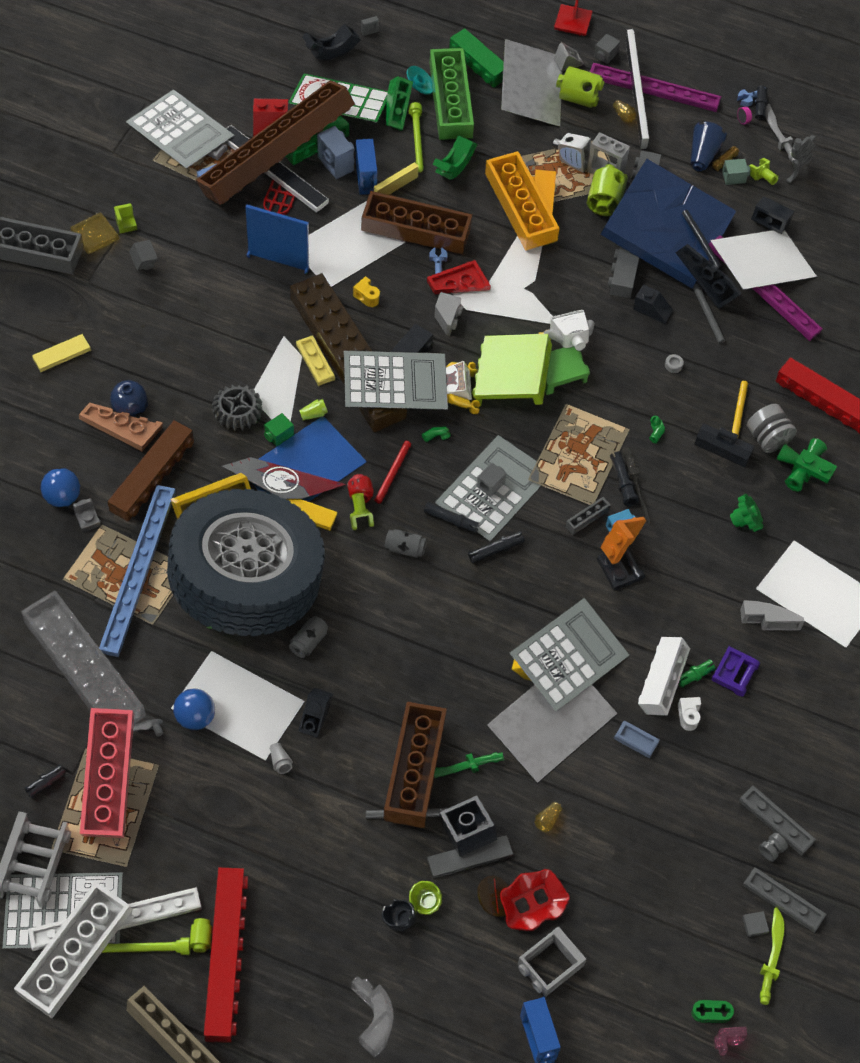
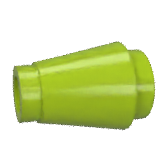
[299,399,328,420]

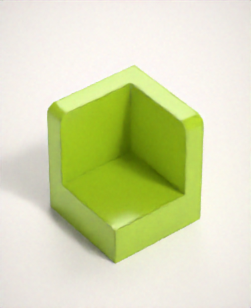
[114,203,137,233]

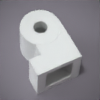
[678,697,701,731]

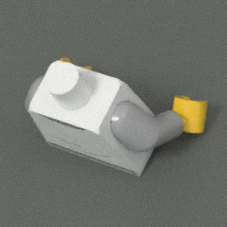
[539,310,595,351]

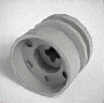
[747,404,797,453]

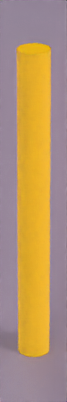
[732,381,748,438]

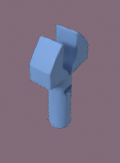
[737,89,757,107]
[429,248,447,274]

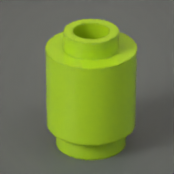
[189,918,213,952]

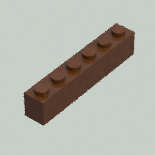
[107,420,194,522]

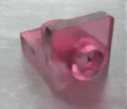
[714,1027,747,1056]

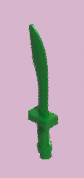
[434,752,504,778]

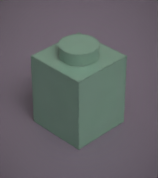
[722,159,750,185]

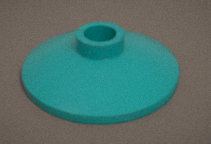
[406,66,433,94]

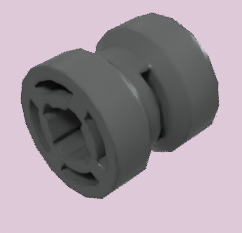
[759,832,788,862]

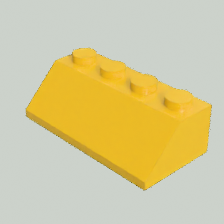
[170,473,251,519]

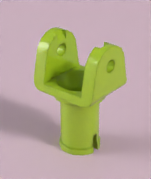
[749,158,779,185]
[350,493,374,530]

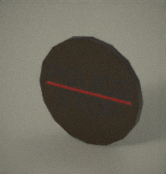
[477,875,508,917]

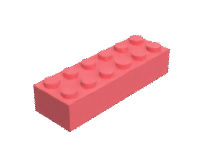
[80,708,135,838]

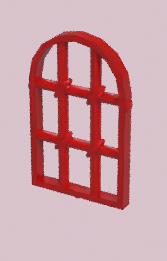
[263,180,295,215]

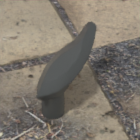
[133,719,164,737]

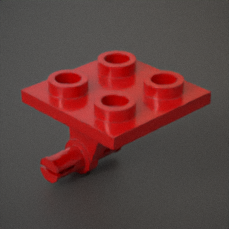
[554,0,593,36]

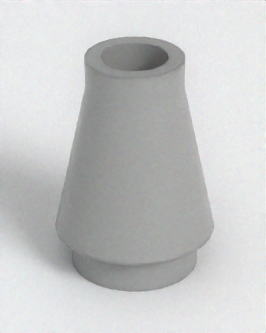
[269,743,293,774]

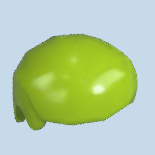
[409,881,442,915]

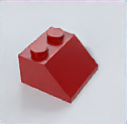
[253,99,288,137]

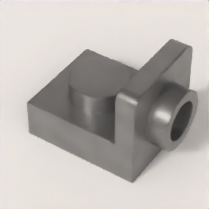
[73,498,101,532]

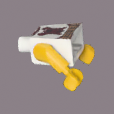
[446,361,480,414]

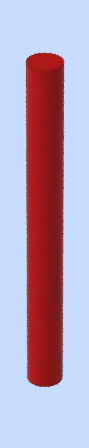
[374,441,411,504]

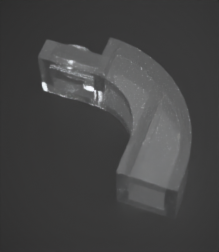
[351,976,393,1057]

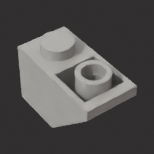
[435,292,463,336]

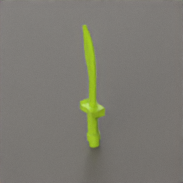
[760,907,784,1005]

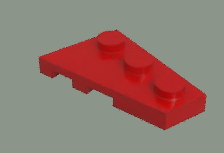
[427,260,491,294]

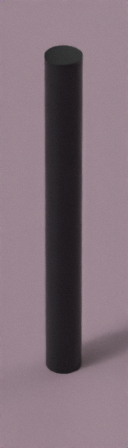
[682,209,722,269]

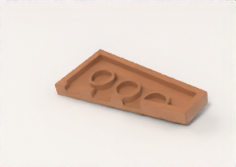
[79,403,163,451]

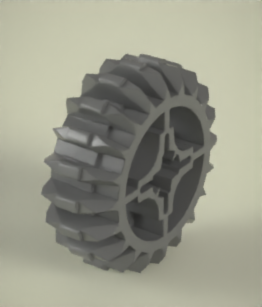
[212,384,263,431]

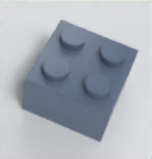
[317,126,355,179]

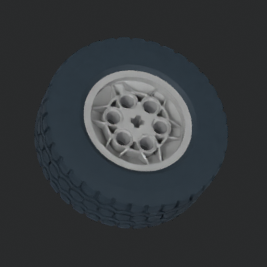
[167,489,325,636]

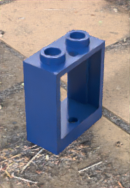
[355,139,377,195]
[520,997,561,1063]

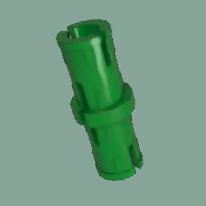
[678,659,716,688]

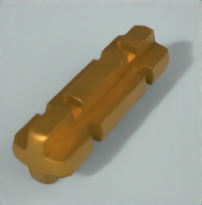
[712,146,739,171]

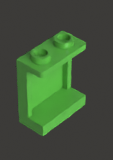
[545,346,590,395]

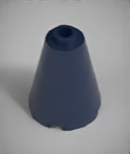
[690,122,727,171]

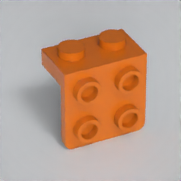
[601,517,646,564]

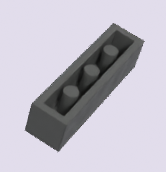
[565,497,611,535]

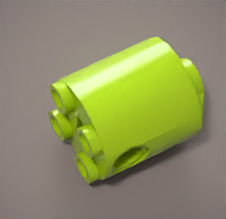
[556,66,604,108]
[587,164,628,216]

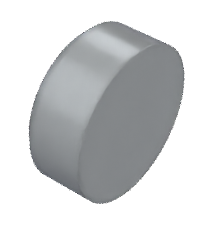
[665,354,684,373]

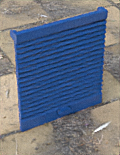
[246,205,310,274]

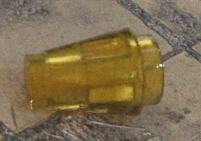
[613,100,636,123]
[534,802,562,832]

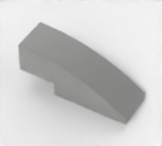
[740,600,804,630]

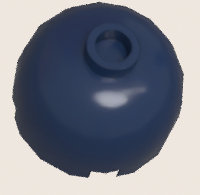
[110,380,148,417]

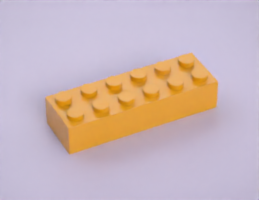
[485,151,559,251]

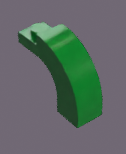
[433,136,478,180]

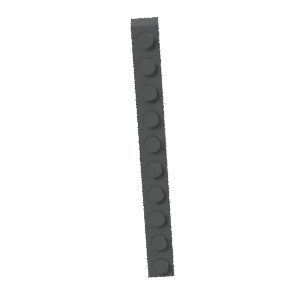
[608,151,661,299]

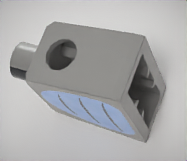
[552,133,591,173]

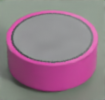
[737,107,752,124]

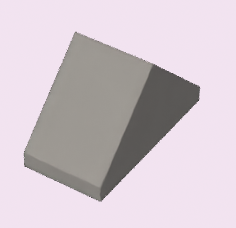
[554,42,584,72]

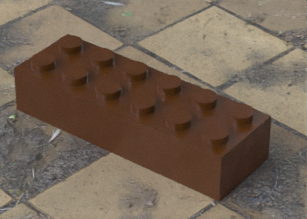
[361,191,473,254]
[383,702,447,828]

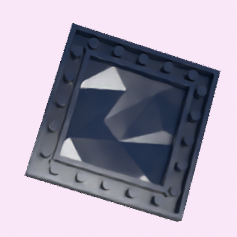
[600,159,736,288]

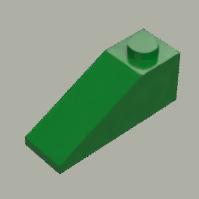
[386,76,413,130]

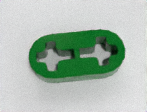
[691,1000,734,1023]

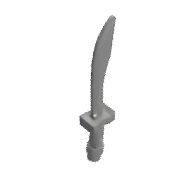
[766,104,795,164]

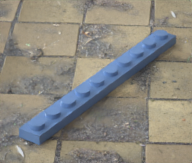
[99,485,176,657]

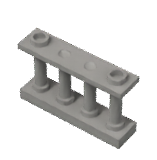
[0,812,71,908]

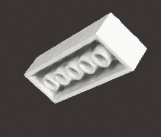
[14,881,132,1018]

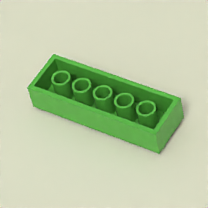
[429,48,474,140]

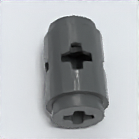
[385,529,427,558]
[289,616,328,658]

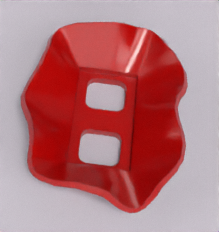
[500,869,570,931]

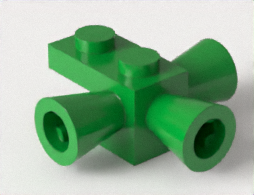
[777,438,837,491]

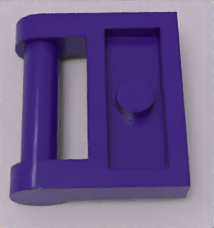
[711,646,760,696]

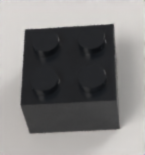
[440,796,497,857]

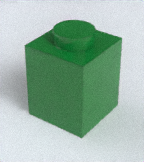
[264,413,294,447]

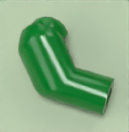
[649,416,665,443]
[422,427,451,442]

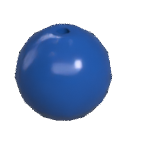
[41,468,81,507]
[173,688,215,730]

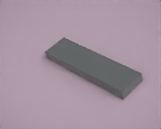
[739,785,816,856]
[427,835,513,879]
[743,867,827,933]

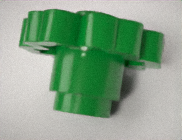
[730,494,763,532]

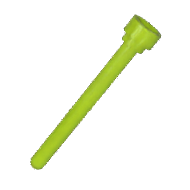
[408,102,423,172]
[101,937,191,955]

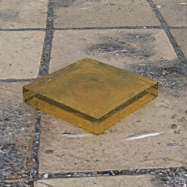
[70,212,119,254]

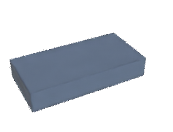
[614,721,660,758]

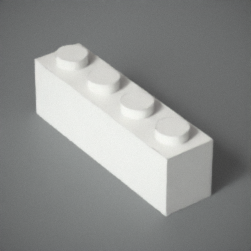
[638,637,690,715]

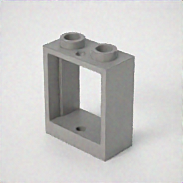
[587,132,630,174]
[518,927,586,997]

